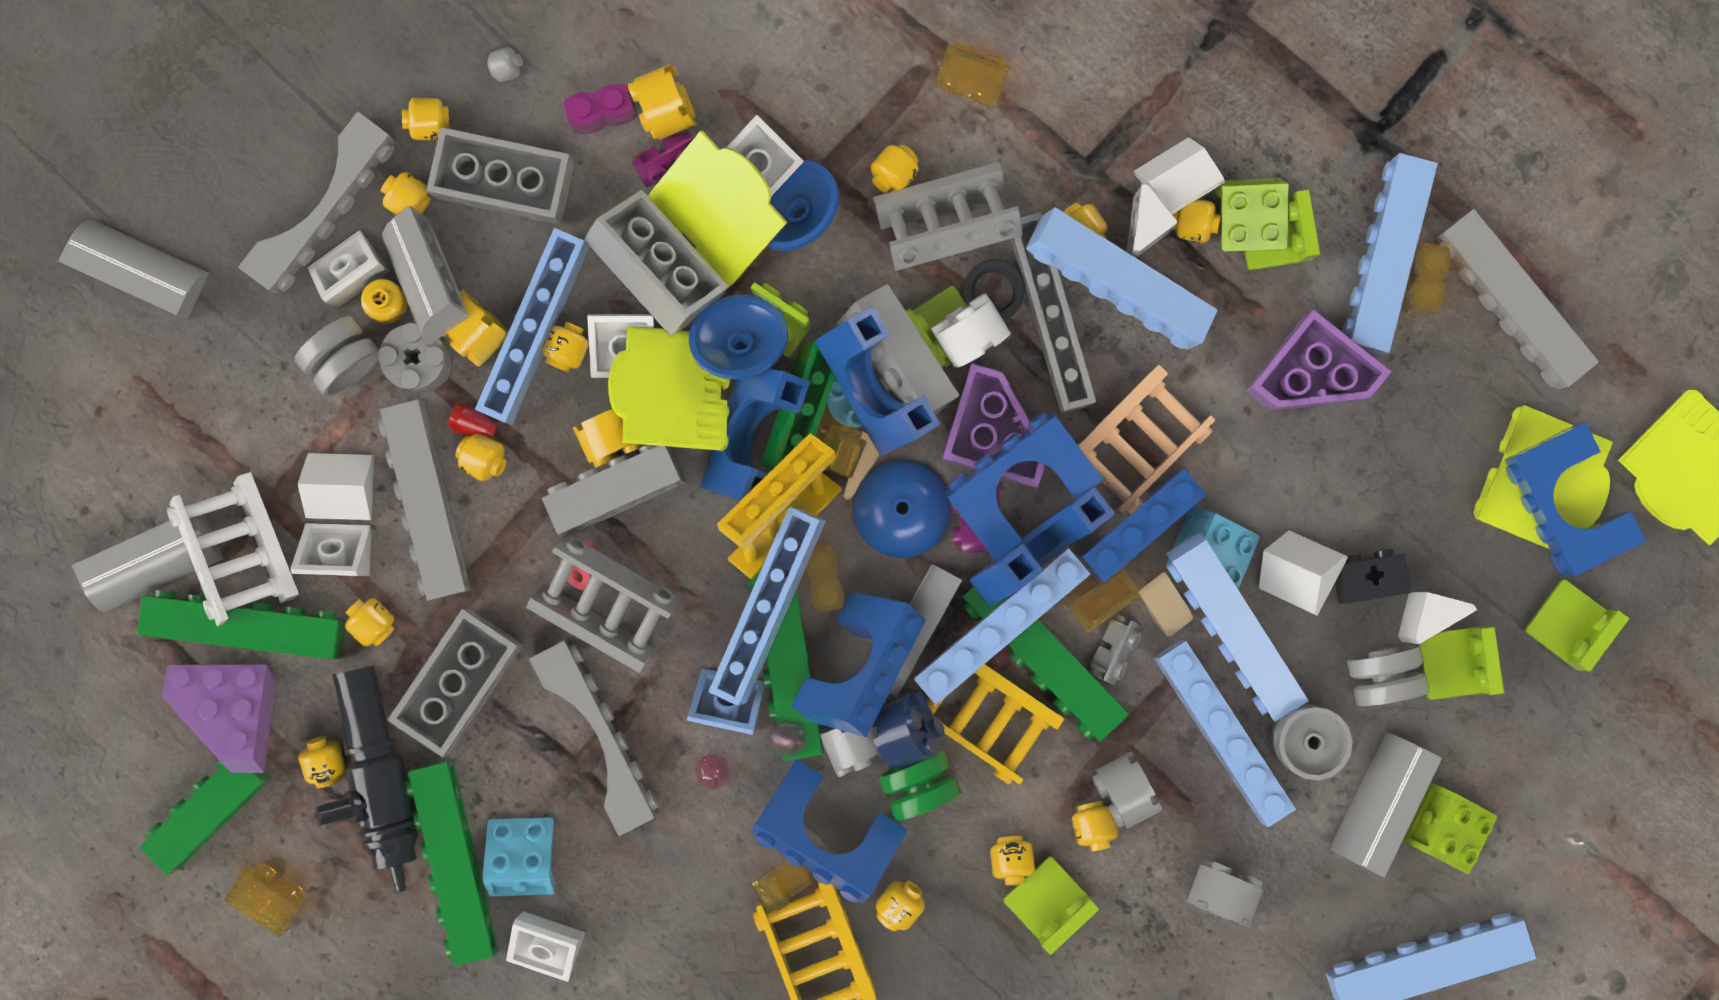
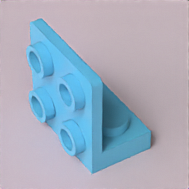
[1166,507,1260,589]
[482,817,556,896]

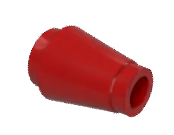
[447,402,499,439]

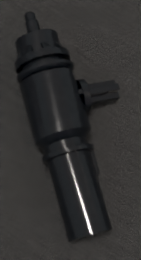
[314,665,418,892]

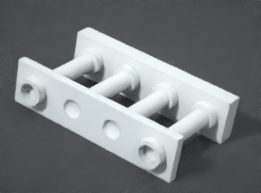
[167,472,299,626]

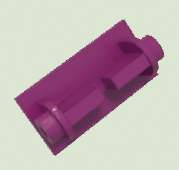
[632,130,693,188]

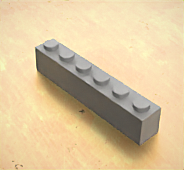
[1434,209,1599,390]
[1010,212,1096,414]
[378,399,472,601]

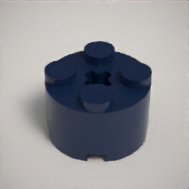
[872,691,945,770]

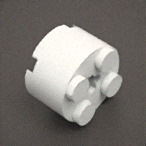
[931,293,1011,367]

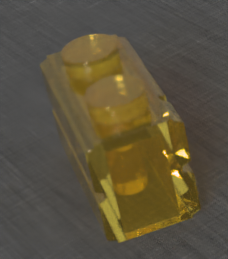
[935,43,1010,109]
[1065,568,1140,633]
[224,863,308,937]

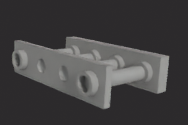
[873,162,1023,271]
[526,534,682,673]

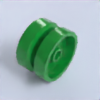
[878,749,962,821]

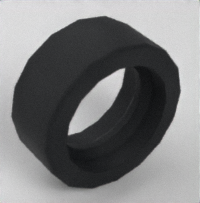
[962,259,1025,322]

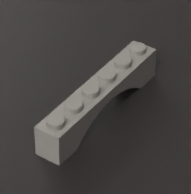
[238,111,396,295]
[529,640,659,836]

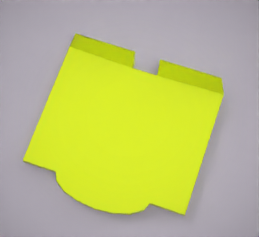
[648,131,788,286]
[608,326,730,452]
[1617,390,1719,545]
[1473,405,1613,550]

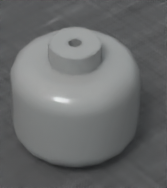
[487,47,523,82]

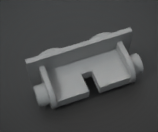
[1089,615,1142,685]

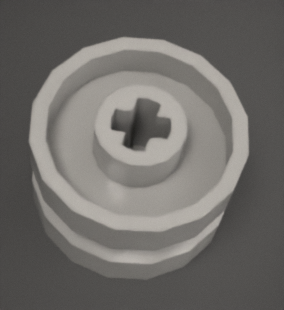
[294,316,379,398]
[1346,645,1430,706]
[1270,703,1353,781]

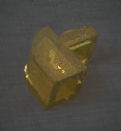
[750,859,814,913]

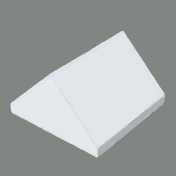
[726,115,804,196]
[1126,184,1178,258]
[307,230,390,309]
[298,453,374,520]
[291,523,372,576]
[1259,531,1348,616]
[1398,592,1477,644]
[506,911,585,982]

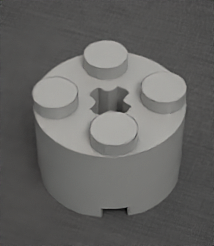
[377,323,452,393]
[820,726,882,777]
[1092,751,1163,829]
[1186,860,1263,928]

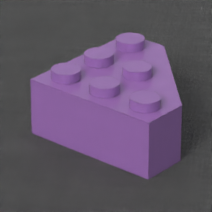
[1244,310,1391,411]
[941,364,1045,489]
[162,665,277,773]

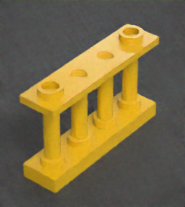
[717,433,842,580]
[927,664,1064,785]
[753,882,878,1000]

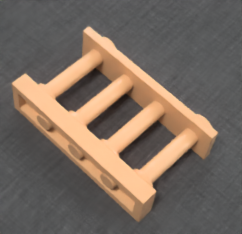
[1078,365,1215,515]

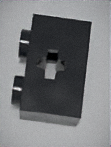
[1335,549,1412,604]

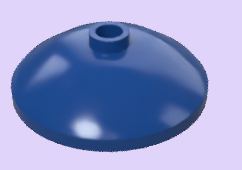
[767,160,839,251]
[689,295,788,379]
[853,460,951,558]

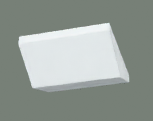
[1134,137,1225,215]
[587,314,655,378]

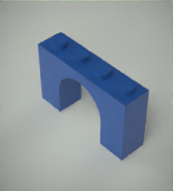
[815,306,941,456]
[700,369,810,501]
[945,412,1103,560]
[1505,422,1646,576]
[1076,469,1207,583]
[970,487,1115,606]
[791,592,926,737]
[750,759,908,904]

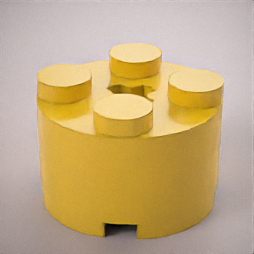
[628,63,697,140]
[442,290,509,367]
[573,409,644,468]

